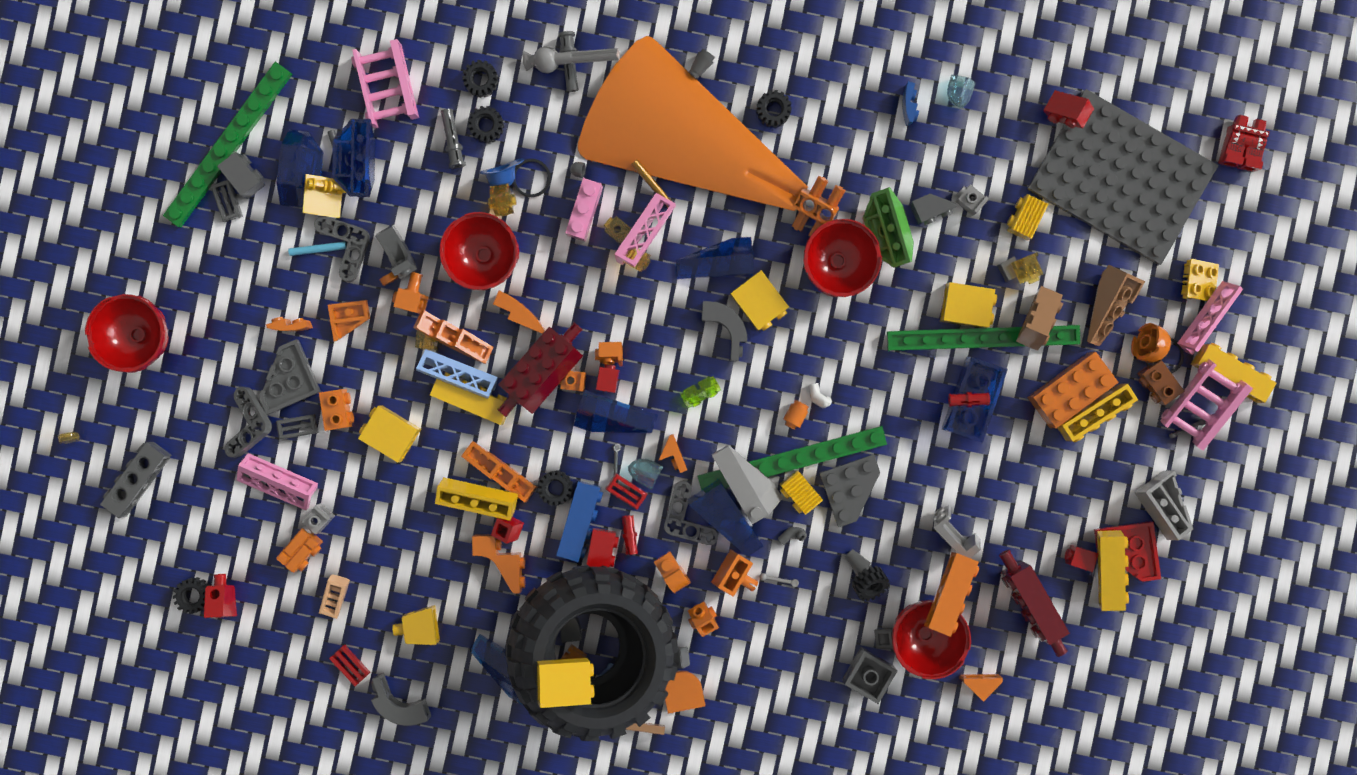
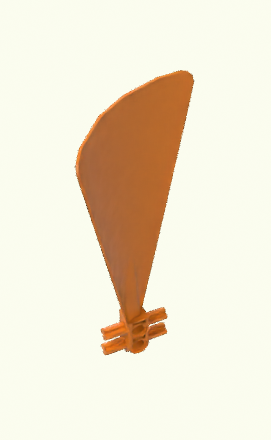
[578,36,846,236]

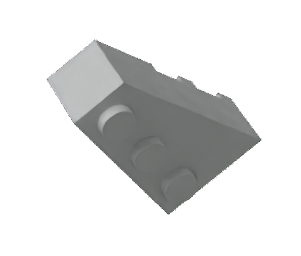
[1134,470,1193,540]

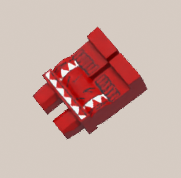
[1218,115,1270,172]

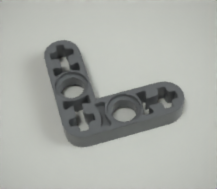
[314,216,370,282]
[225,387,272,457]
[664,480,718,545]

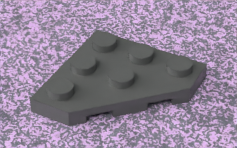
[259,339,321,415]
[819,454,880,527]

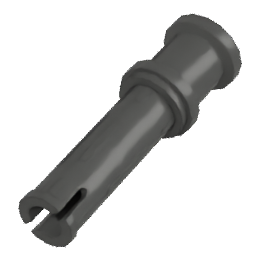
[558,31,579,92]
[441,109,466,169]

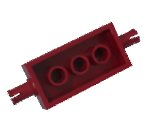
[497,322,583,417]
[999,549,1070,657]

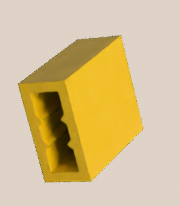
[730,270,789,331]
[940,282,997,328]
[358,406,421,463]
[537,658,594,708]

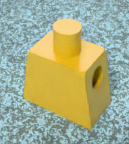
[393,605,440,645]

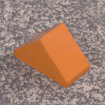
[960,674,1003,702]

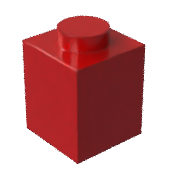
[596,364,620,393]
[491,517,524,544]
[1065,545,1098,572]

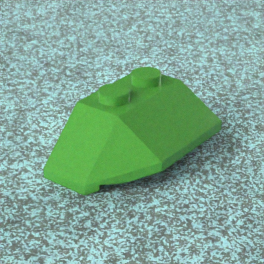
[863,187,914,268]

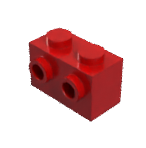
[1044,90,1094,129]
[587,528,619,567]

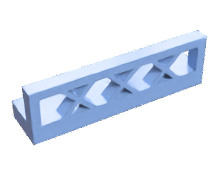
[416,349,497,399]

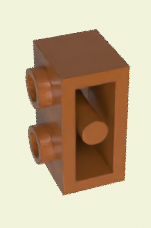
[1137,360,1185,405]

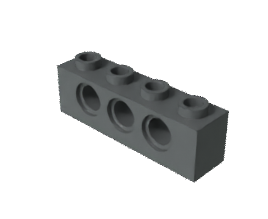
[100,442,172,518]

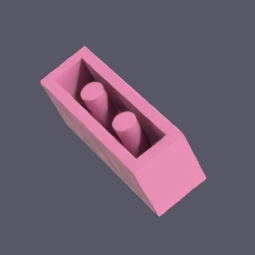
[565,178,603,242]

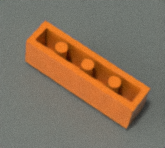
[924,552,979,637]

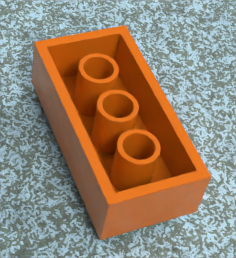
[1027,351,1119,429]

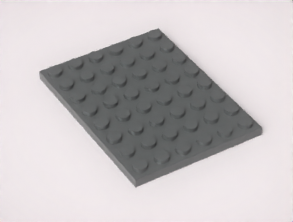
[1027,89,1219,265]

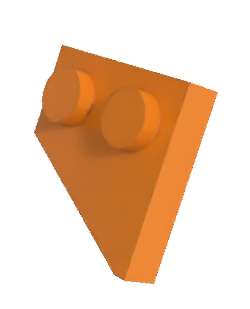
[328,300,370,341]

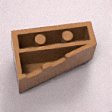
[1016,286,1063,351]

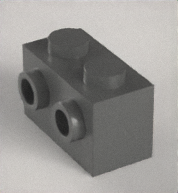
[218,152,265,199]

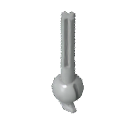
[523,46,620,73]

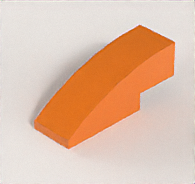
[493,290,546,334]

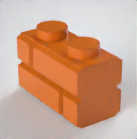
[276,528,323,573]

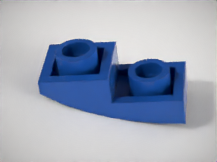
[902,81,919,127]

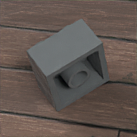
[842,647,898,704]

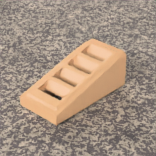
[319,574,350,619]

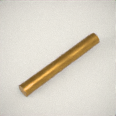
[631,160,672,207]

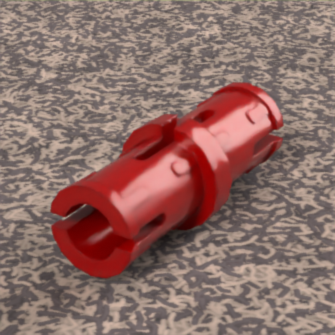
[948,392,990,407]
[621,515,638,555]

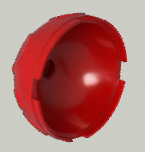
[440,212,519,290]
[803,219,882,297]
[85,294,168,373]
[892,600,971,679]

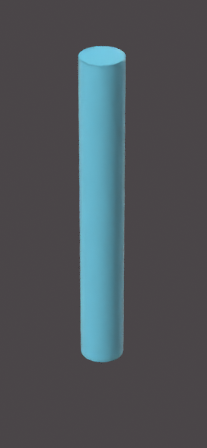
[288,241,347,256]

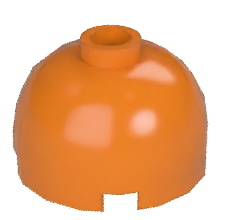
[1131,323,1171,363]

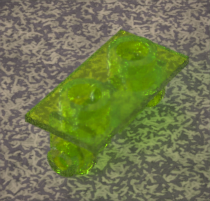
[680,376,721,408]

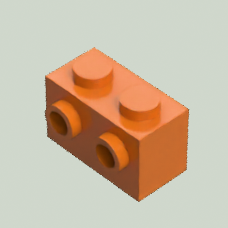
[319,389,354,431]

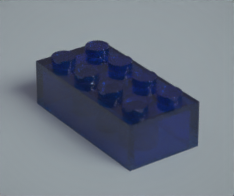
[941,357,1008,443]

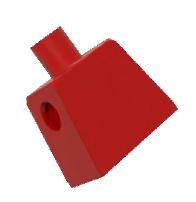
[204,574,237,618]

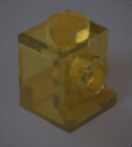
[604,216,632,245]
[623,248,651,272]
[1011,252,1043,284]
[415,330,438,351]

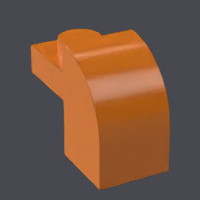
[654,551,691,593]

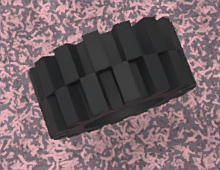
[462,60,499,98]
[756,90,792,128]
[468,106,504,143]
[538,470,573,506]
[852,566,890,601]
[173,577,210,614]

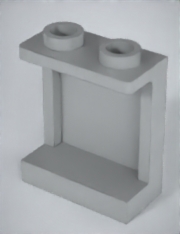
[934,505,981,558]

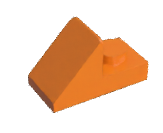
[659,434,687,473]

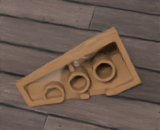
[1087,265,1145,346]

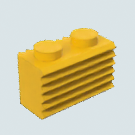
[1007,194,1048,241]
[780,470,823,515]

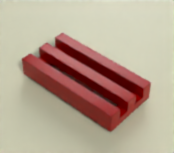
[605,473,648,510]
[329,645,371,686]

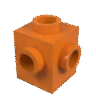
[688,602,719,637]

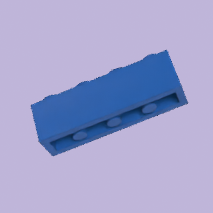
[556,480,603,562]

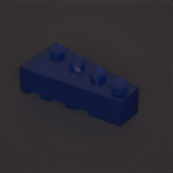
[687,478,764,557]

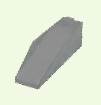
[712,445,783,524]

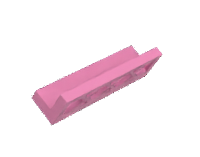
[614,193,676,268]
[1178,281,1243,355]
[237,453,318,511]

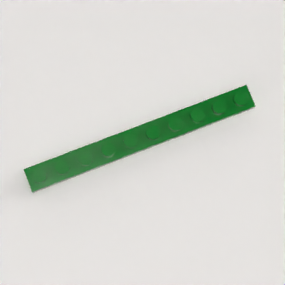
[163,61,293,228]
[887,325,1080,351]
[697,426,887,494]

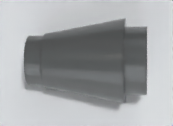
[689,49,715,78]
[845,549,871,575]

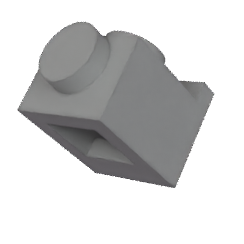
[955,184,989,216]
[302,503,335,534]

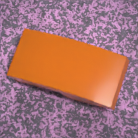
[266,317,313,332]

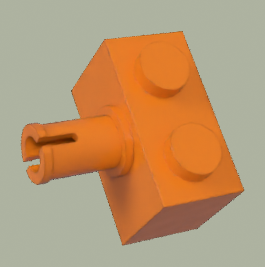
[392,272,429,314]
[711,549,758,597]

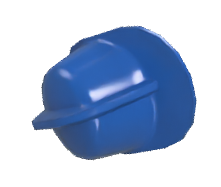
[480,158,524,190]

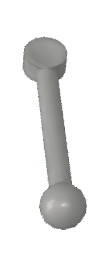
[759,573,799,587]

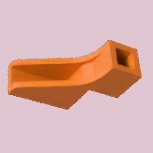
[472,534,525,594]

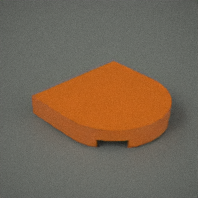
[665,671,705,714]

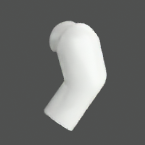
[809,383,832,408]

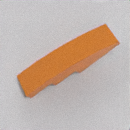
[413,310,494,364]
[461,441,537,503]

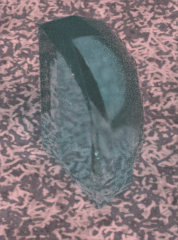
[947,74,976,108]
[628,459,663,490]

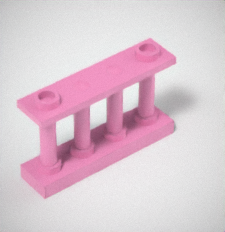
[351,39,419,129]
[1160,359,1253,451]

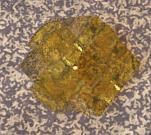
[488,184,517,216]

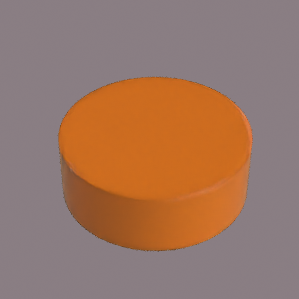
[379,272,399,286]

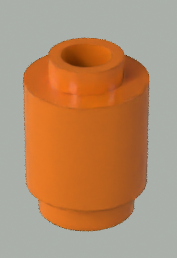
[783,400,809,430]

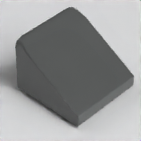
[997,256,1023,282]
[874,627,893,649]
[674,647,690,669]

